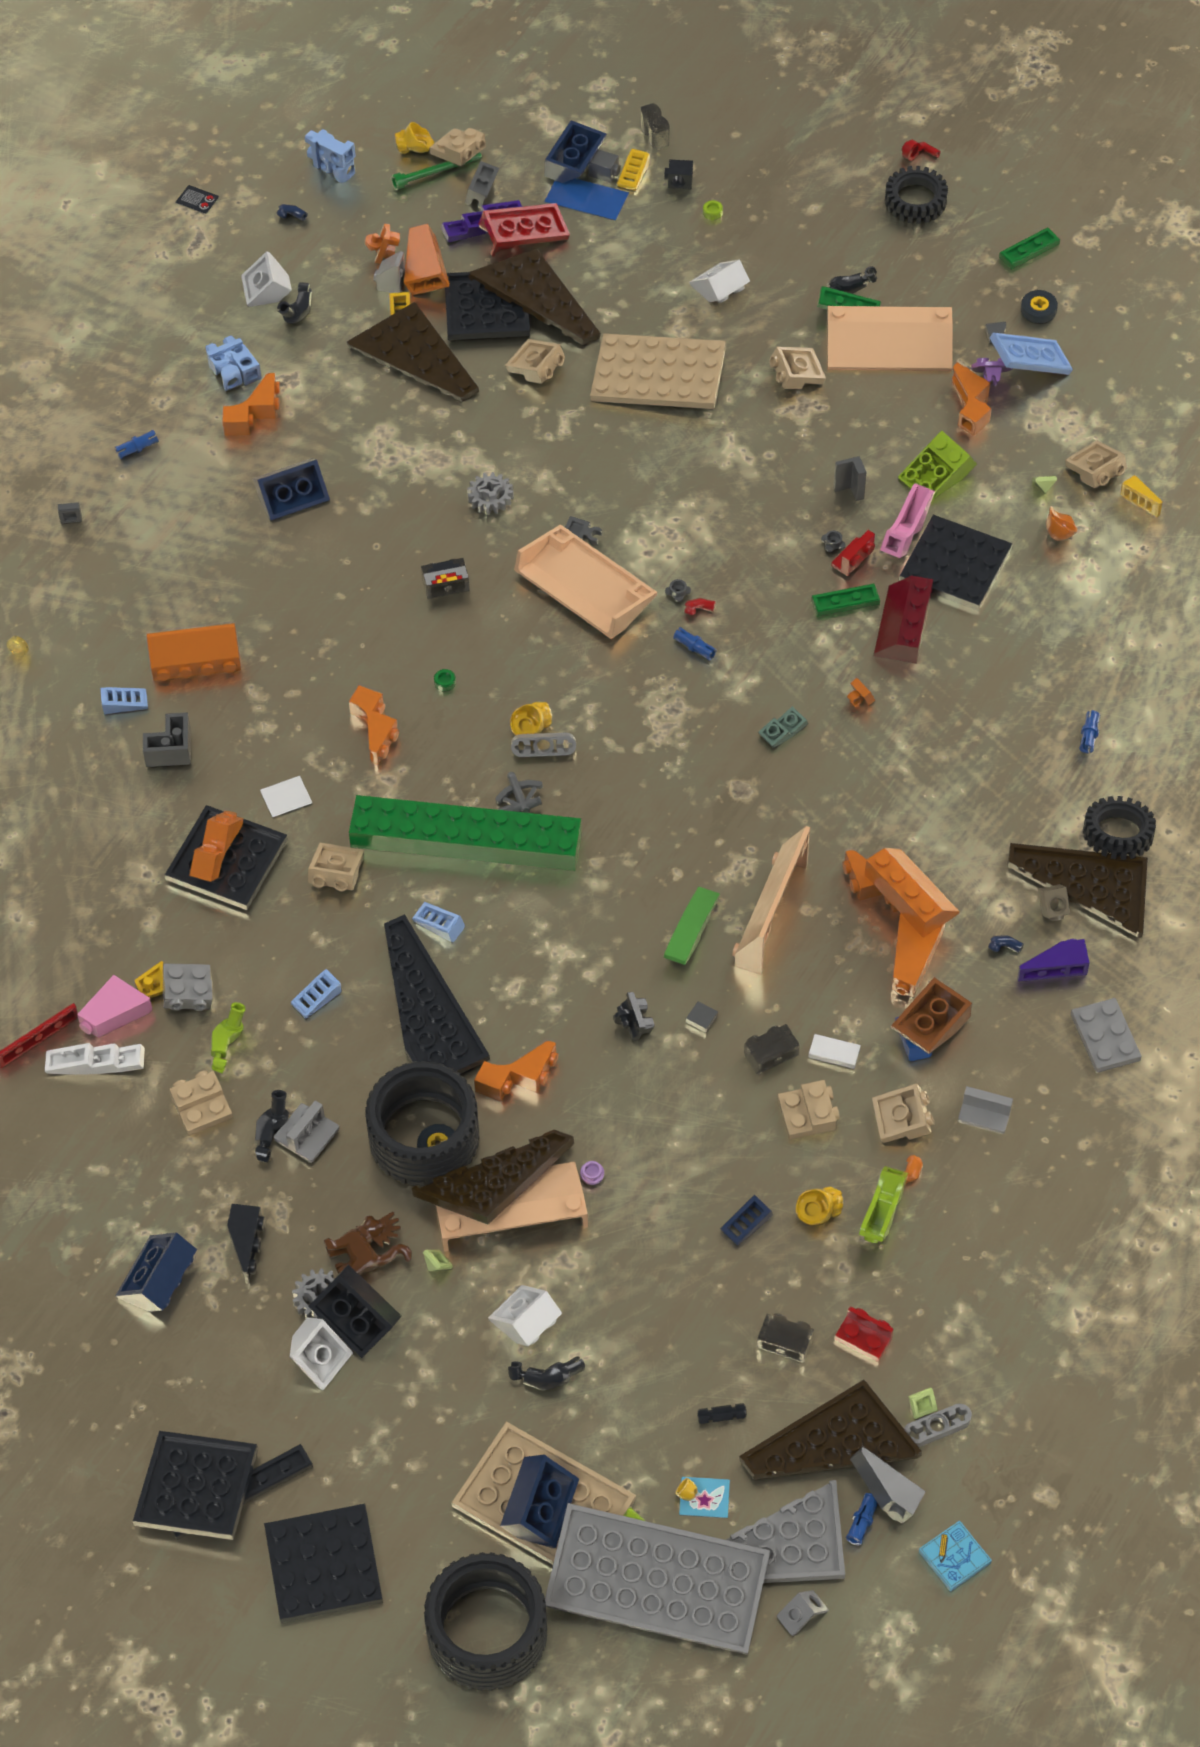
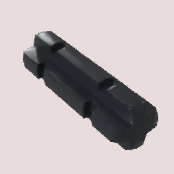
[697,1403,747,1424]

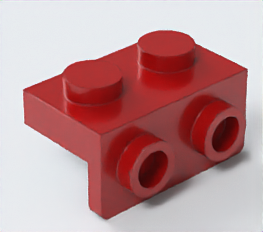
[831,530,875,576]

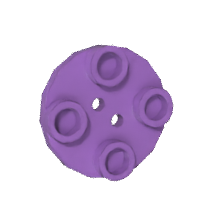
[971,358,1013,386]

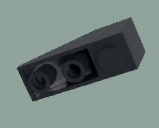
[227,1204,266,1283]

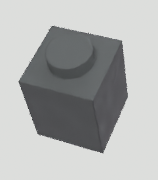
[589,149,621,183]

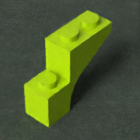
[859,1166,908,1243]

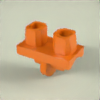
[365,223,400,264]

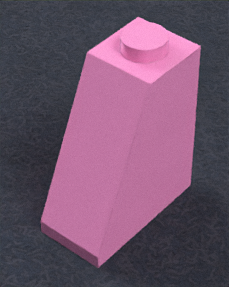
[77,975,152,1038]

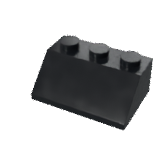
[308,1264,402,1358]

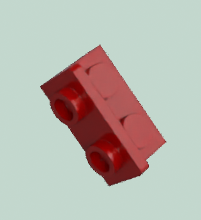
[834,1306,894,1362]

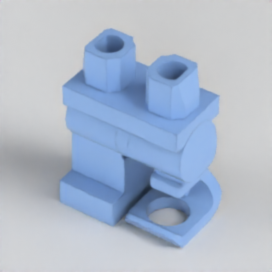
[305,129,356,183]
[205,335,262,391]

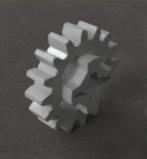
[467,472,514,515]
[292,1269,334,1319]

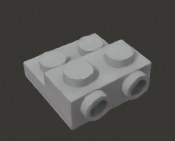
[163,963,212,1011]

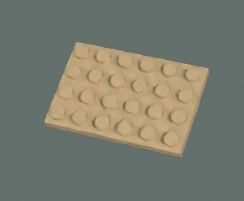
[590,333,726,409]
[452,1421,636,1565]

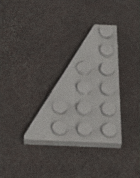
[726,1480,845,1583]

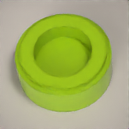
[703,200,723,220]

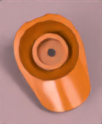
[1046,506,1078,541]

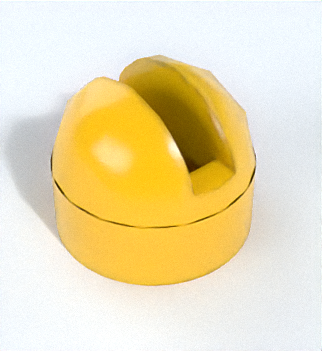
[675,1478,698,1501]

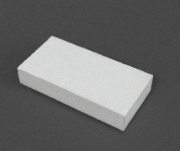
[808,1034,861,1069]

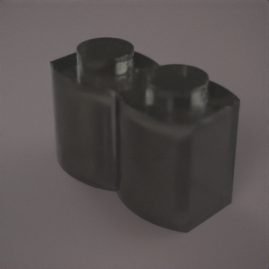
[640,103,670,150]

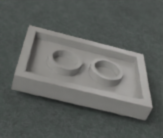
[1071,998,1142,1073]

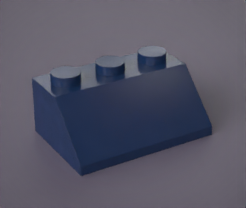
[544,120,607,183]
[252,458,330,520]
[115,1232,197,1312]
[500,1454,579,1548]

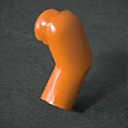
[904,1155,923,1184]

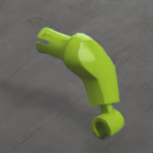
[211,1002,246,1073]

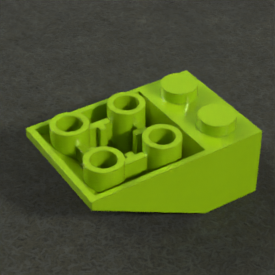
[898,430,977,500]

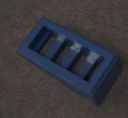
[720,1194,773,1246]

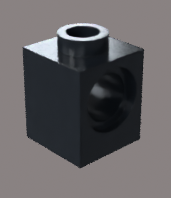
[664,159,693,189]

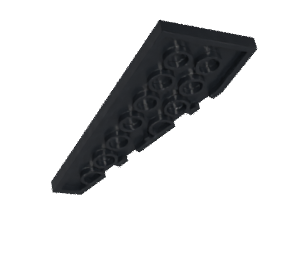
[384,914,490,1074]

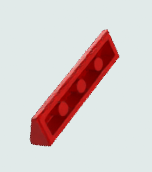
[0,1003,78,1068]

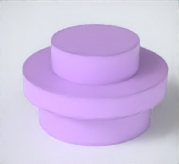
[580,1161,604,1185]

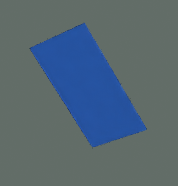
[544,178,629,220]

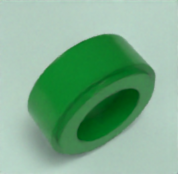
[434,669,456,691]

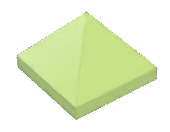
[1032,476,1057,493]
[423,1249,453,1271]
[908,1388,938,1419]

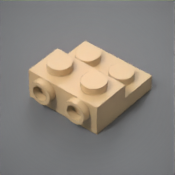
[430,128,486,166]
[505,339,565,384]
[769,347,826,389]
[1065,440,1127,488]
[308,843,364,891]
[169,1071,233,1136]
[777,1080,840,1139]
[872,1083,934,1143]

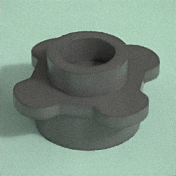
[821,530,846,552]
[665,579,691,602]

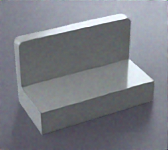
[958,1086,1013,1134]

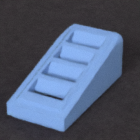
[100,687,148,714]
[412,902,465,942]
[291,969,342,1019]

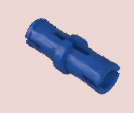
[115,430,159,459]
[673,627,717,661]
[1079,710,1101,754]
[846,1493,878,1545]

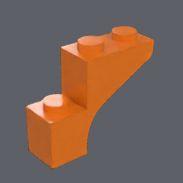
[952,362,991,436]
[223,373,280,436]
[349,685,399,765]
[189,811,244,882]
[842,850,898,912]
[474,1041,559,1102]

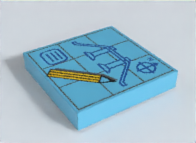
[919,1521,992,1592]

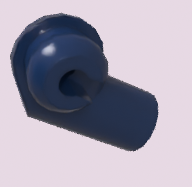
[276,204,308,221]
[988,935,1024,954]

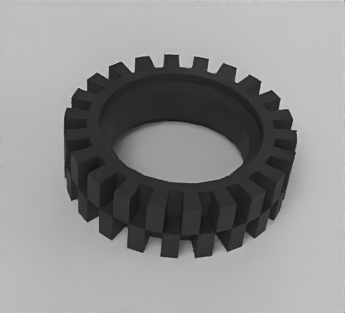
[885,166,948,224]
[1083,796,1156,860]

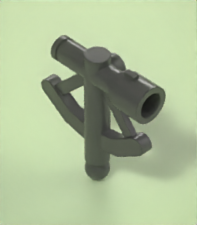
[495,772,543,813]

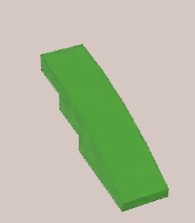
[663,887,720,965]

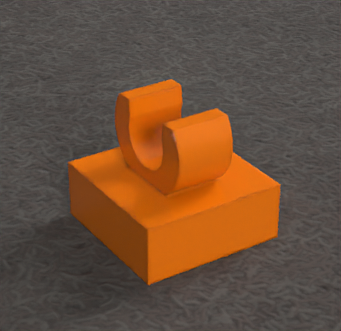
[847,678,875,708]

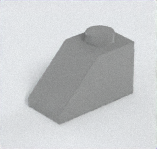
[374,251,405,293]

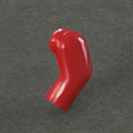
[684,598,716,615]

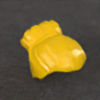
[395,122,434,154]
[510,702,552,735]
[796,1187,843,1225]

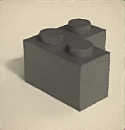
[143,712,191,767]

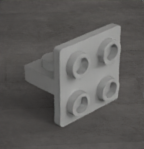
[274,1100,339,1163]

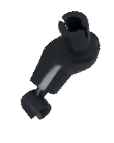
[826,266,877,294]
[277,282,312,324]
[255,1090,289,1163]
[508,1356,585,1391]

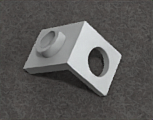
[777,1590,829,1636]

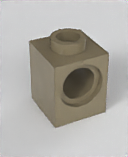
[1038,884,1070,921]

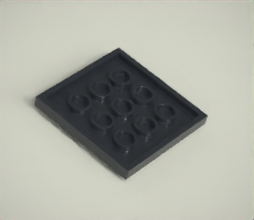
[445,272,530,340]
[899,514,1013,611]
[164,805,288,910]
[133,1431,258,1540]
[264,1503,383,1623]

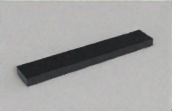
[172,1444,313,1540]

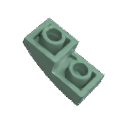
[758,706,809,748]

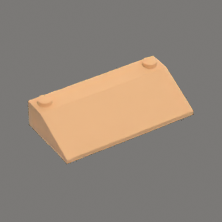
[827,306,953,371]
[514,524,657,639]
[732,826,810,974]
[436,1162,588,1252]

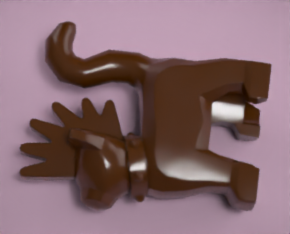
[324,1212,412,1275]

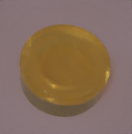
[6,636,29,658]

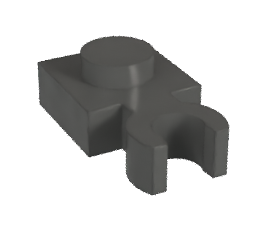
[565,516,603,545]

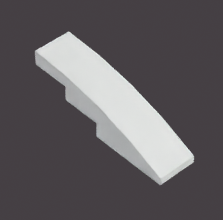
[45,1043,145,1075]

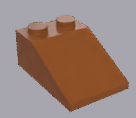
[891,977,972,1054]

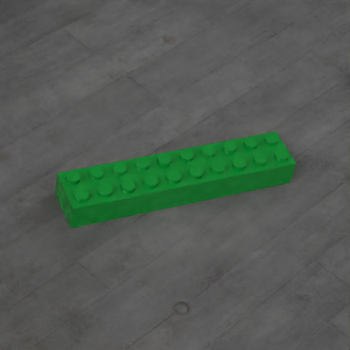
[349,795,582,871]

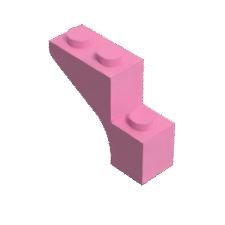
[880,483,935,558]

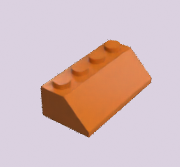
[147,623,241,681]
[865,848,960,937]

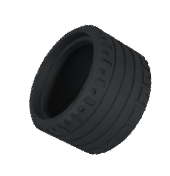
[365,1061,479,1187]
[424,1552,547,1691]

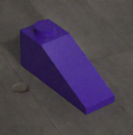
[1017,939,1090,982]

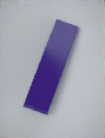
[441,200,522,242]

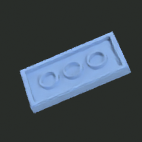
[990,333,1073,375]

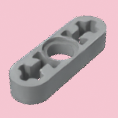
[511,732,576,757]
[904,1404,972,1447]

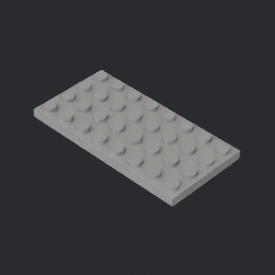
[545,1503,770,1655]

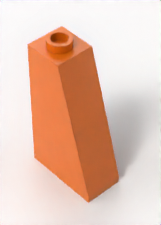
[404,223,450,296]
[892,913,945,998]

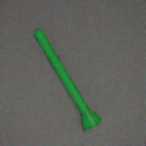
[391,152,482,190]

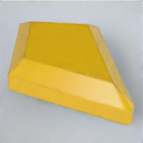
[134,961,163,998]

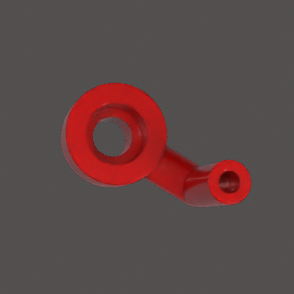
[902,139,941,161]

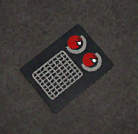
[176,185,219,214]

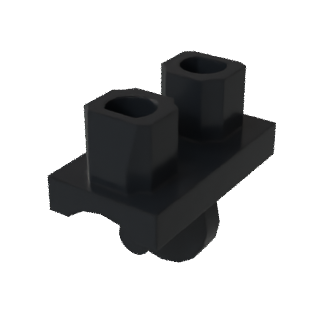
[613,992,655,1041]

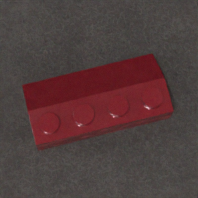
[874,576,933,664]

